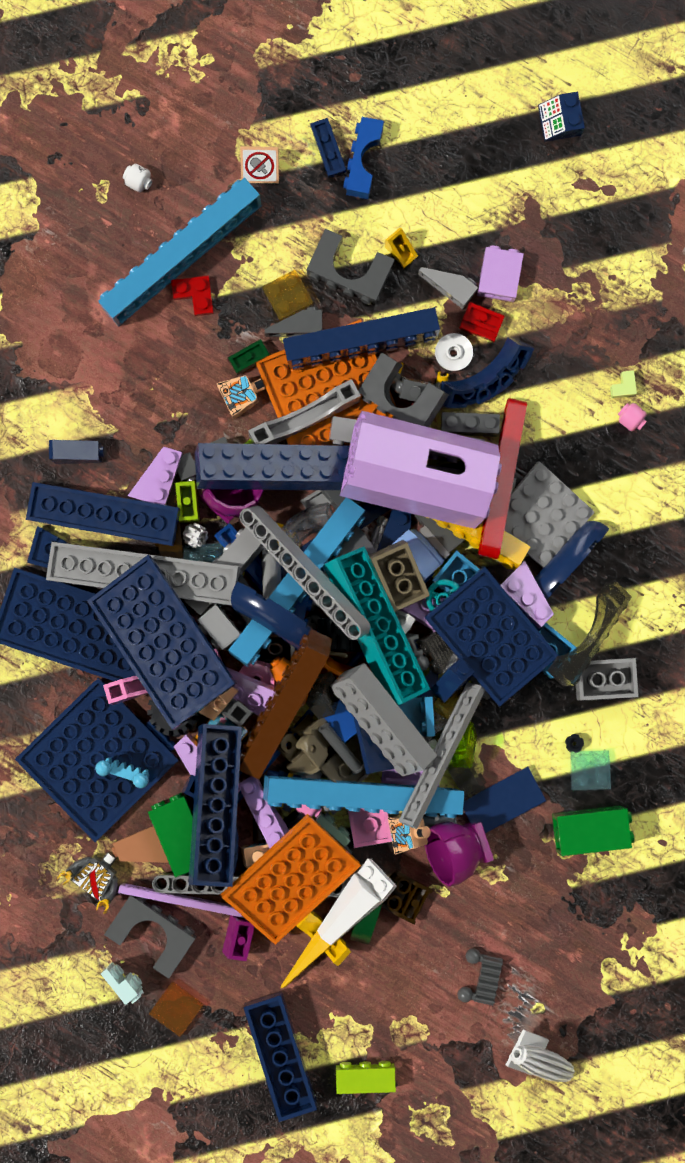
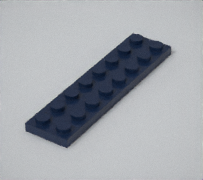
[25,482,181,546]

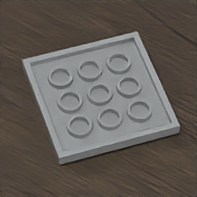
[505,462,594,568]

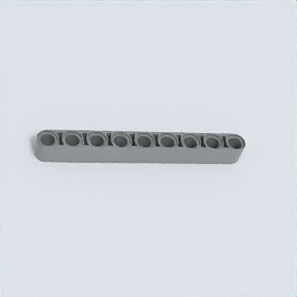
[240,506,370,640]

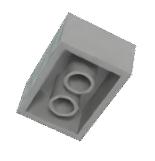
[198,605,241,651]
[574,658,638,700]

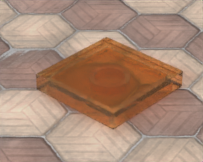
[149,981,203,1037]

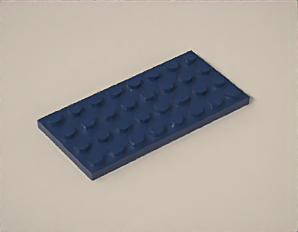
[87,555,237,730]
[0,568,136,681]

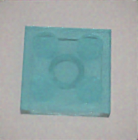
[570,750,611,790]

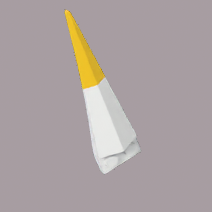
[281,859,397,988]

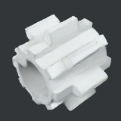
[183,523,208,548]

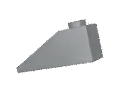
[418,267,478,310]

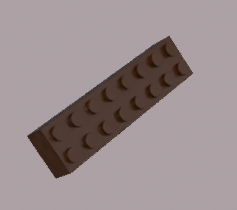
[239,629,332,779]

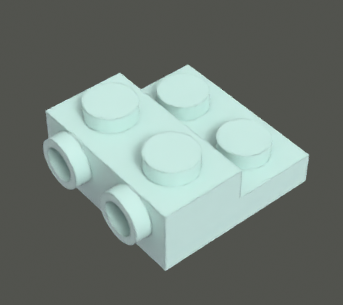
[101,962,144,1005]

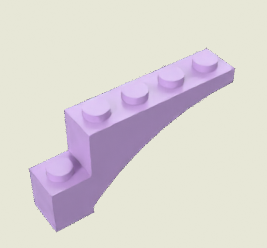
[239,776,289,848]

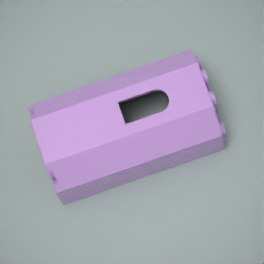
[340,411,502,529]

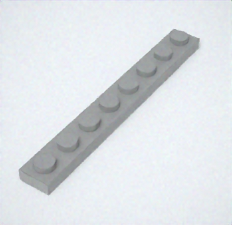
[399,682,485,829]

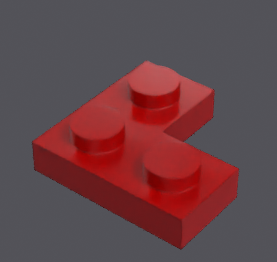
[171,275,214,316]

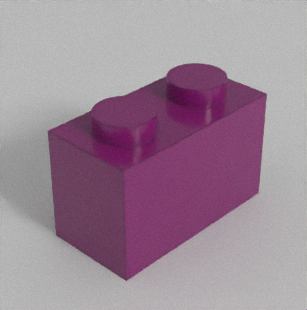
[222,915,254,961]

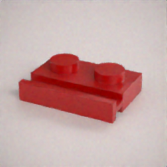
[459,302,505,342]

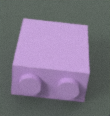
[477,246,524,302]

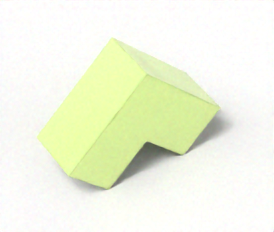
[610,370,637,398]

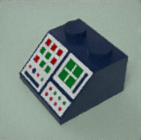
[538,91,585,142]

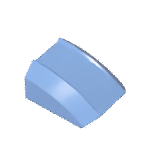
[393,529,445,581]

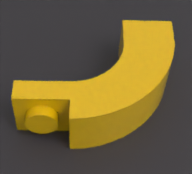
[296,911,351,966]

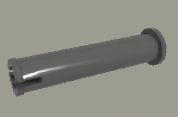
[318,723,364,775]

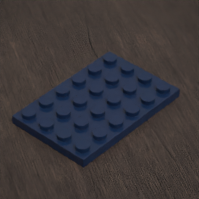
[424,566,559,707]

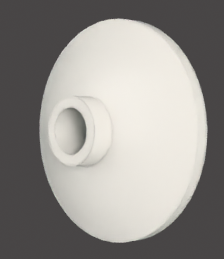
[435,333,473,371]

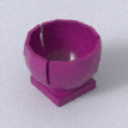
[200,489,264,524]
[424,821,494,887]

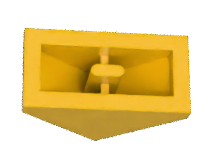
[385,228,418,268]

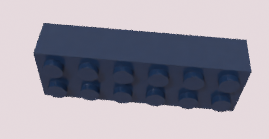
[243,991,317,1122]

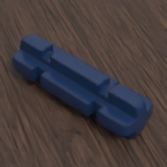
[145,721,176,752]

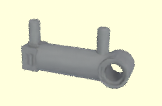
[261,545,282,599]

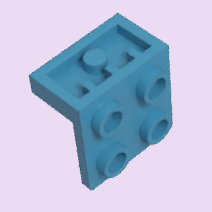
[398,697,435,737]

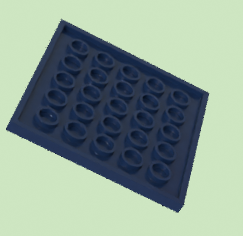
[15,678,179,842]

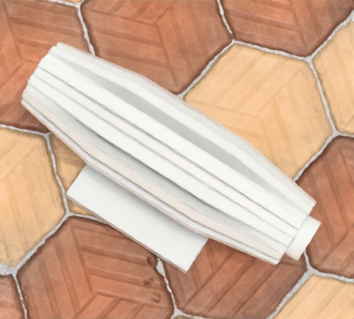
[506,1029,575,1082]

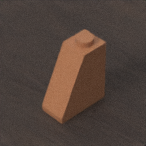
[112,826,168,863]

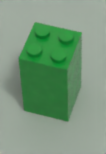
[148,792,193,878]
[552,806,634,856]

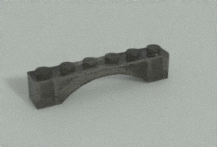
[548,582,632,686]

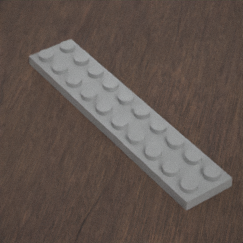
[46,542,240,606]

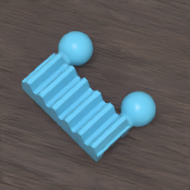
[95,757,149,788]

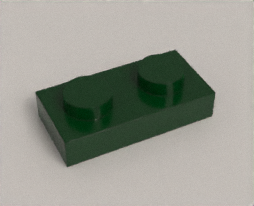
[228,339,270,375]

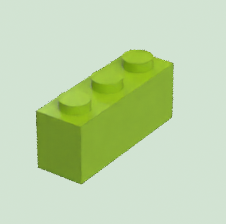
[336,1061,396,1094]

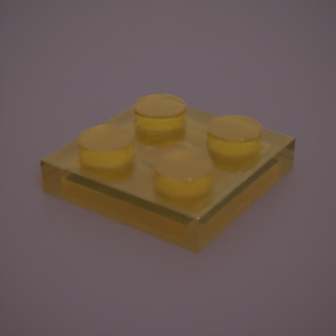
[262,270,313,321]

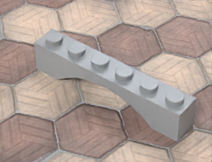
[248,379,361,444]

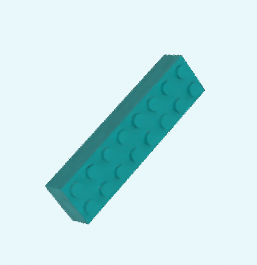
[323,546,430,705]

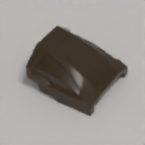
[381,870,433,925]

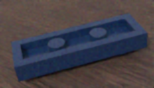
[310,118,346,178]

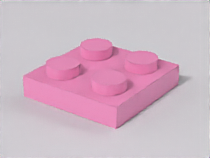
[348,808,392,848]

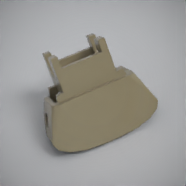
[277,715,330,775]

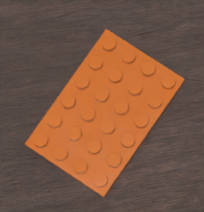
[221,814,361,945]

